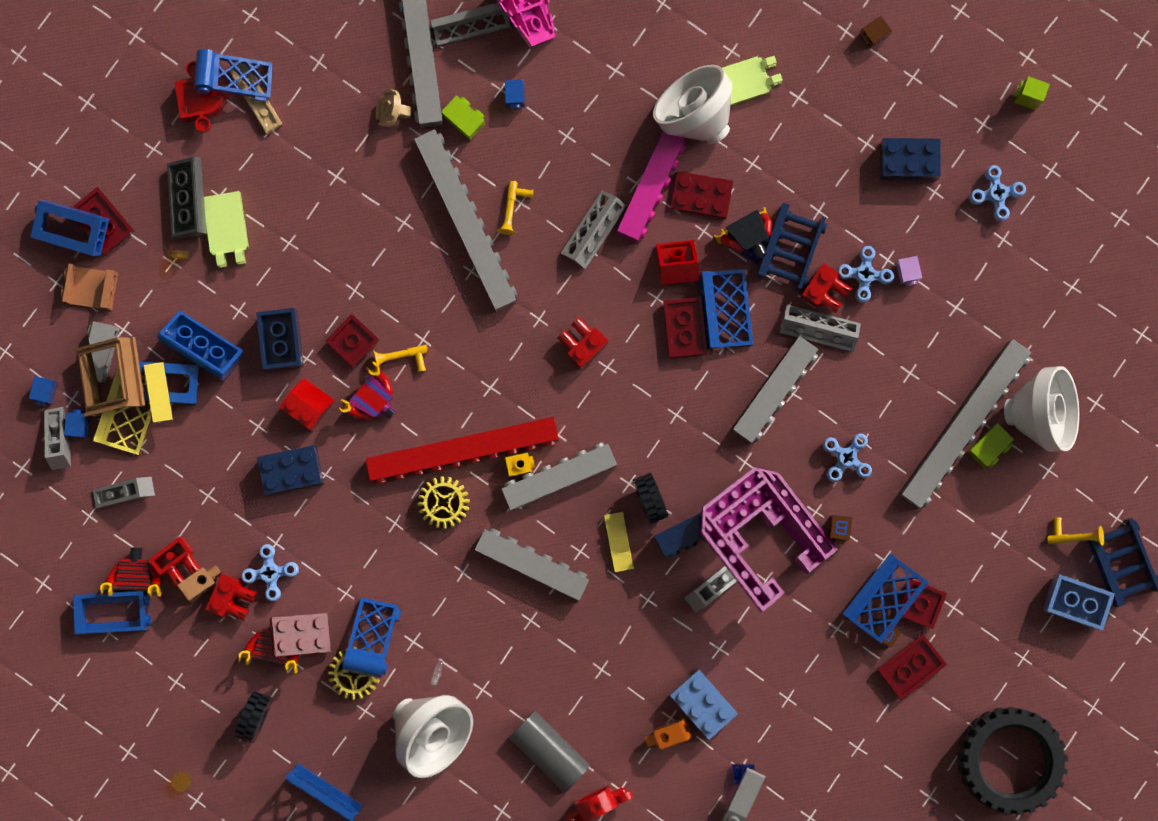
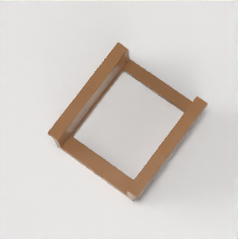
[75,337,145,417]

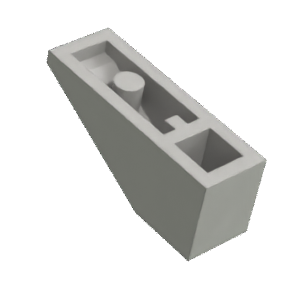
[87,321,120,384]
[44,407,71,470]
[93,477,155,508]
[684,566,737,613]
[722,768,765,821]

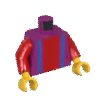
[337,362,397,420]

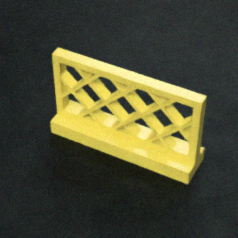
[93,368,152,455]

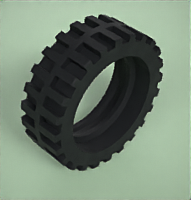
[957,707,1068,815]

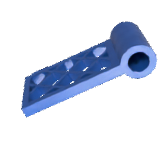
[194,49,273,102]
[343,598,401,678]

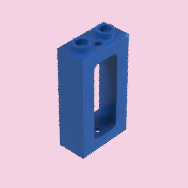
[31,200,109,256]
[139,362,199,405]
[73,591,151,634]

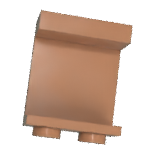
[61,264,118,311]

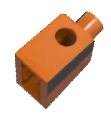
[645,717,693,750]

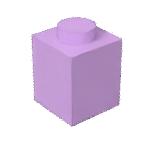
[896,256,922,287]

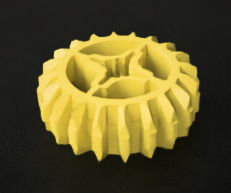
[418,477,470,529]
[328,647,380,700]

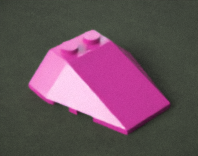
[496,0,555,47]

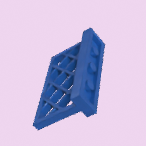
[699,269,753,350]
[843,553,929,644]
[285,763,363,821]

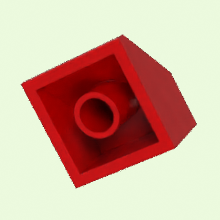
[656,240,699,285]
[279,378,335,431]

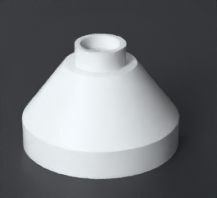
[653,65,732,144]
[1004,366,1079,452]
[393,696,473,778]

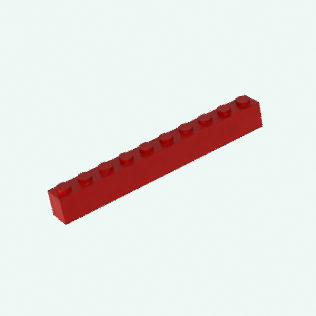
[365,417,559,484]

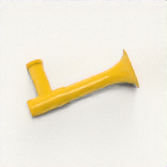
[497,181,533,235]
[373,345,428,372]
[1048,517,1104,546]

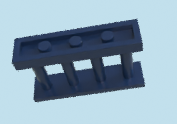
[756,203,827,291]
[1087,518,1158,607]

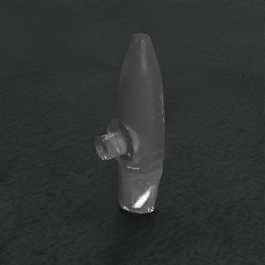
[430,658,443,686]

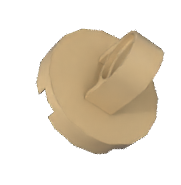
[376,89,412,127]

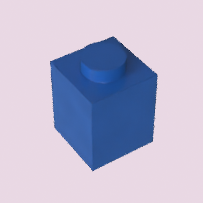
[505,80,525,110]
[29,376,58,406]
[64,409,90,438]

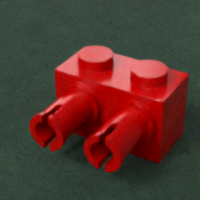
[800,263,852,314]
[557,317,609,369]
[149,536,201,589]
[206,573,257,621]

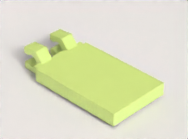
[722,56,783,106]
[204,191,249,268]

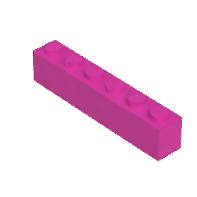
[617,131,687,243]

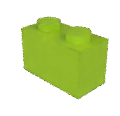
[1013,76,1050,110]
[441,95,485,141]
[967,423,1014,468]

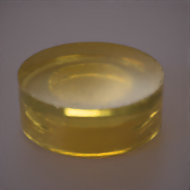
[169,250,189,259]
[171,771,192,792]

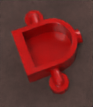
[174,61,229,133]
[565,785,633,821]

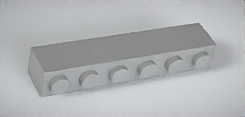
[732,336,818,444]
[502,442,617,511]
[475,527,589,600]

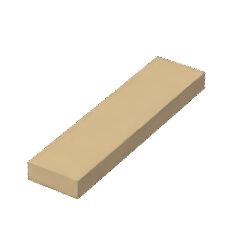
[230,64,283,134]

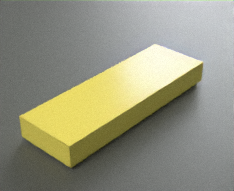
[144,362,173,423]
[604,512,634,572]

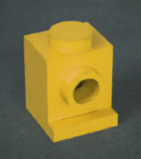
[505,453,535,477]

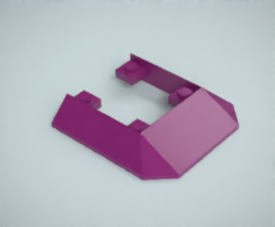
[701,467,838,613]

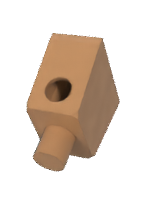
[178,565,222,604]

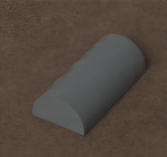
[167,157,207,239]
[508,710,590,793]

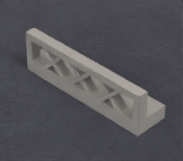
[431,3,510,47]
[561,191,626,269]
[780,304,861,352]

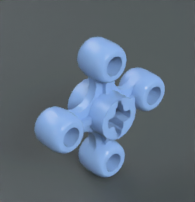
[969,165,1026,222]
[837,246,894,303]
[822,433,872,482]
[241,544,299,602]

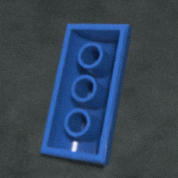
[157,310,243,381]

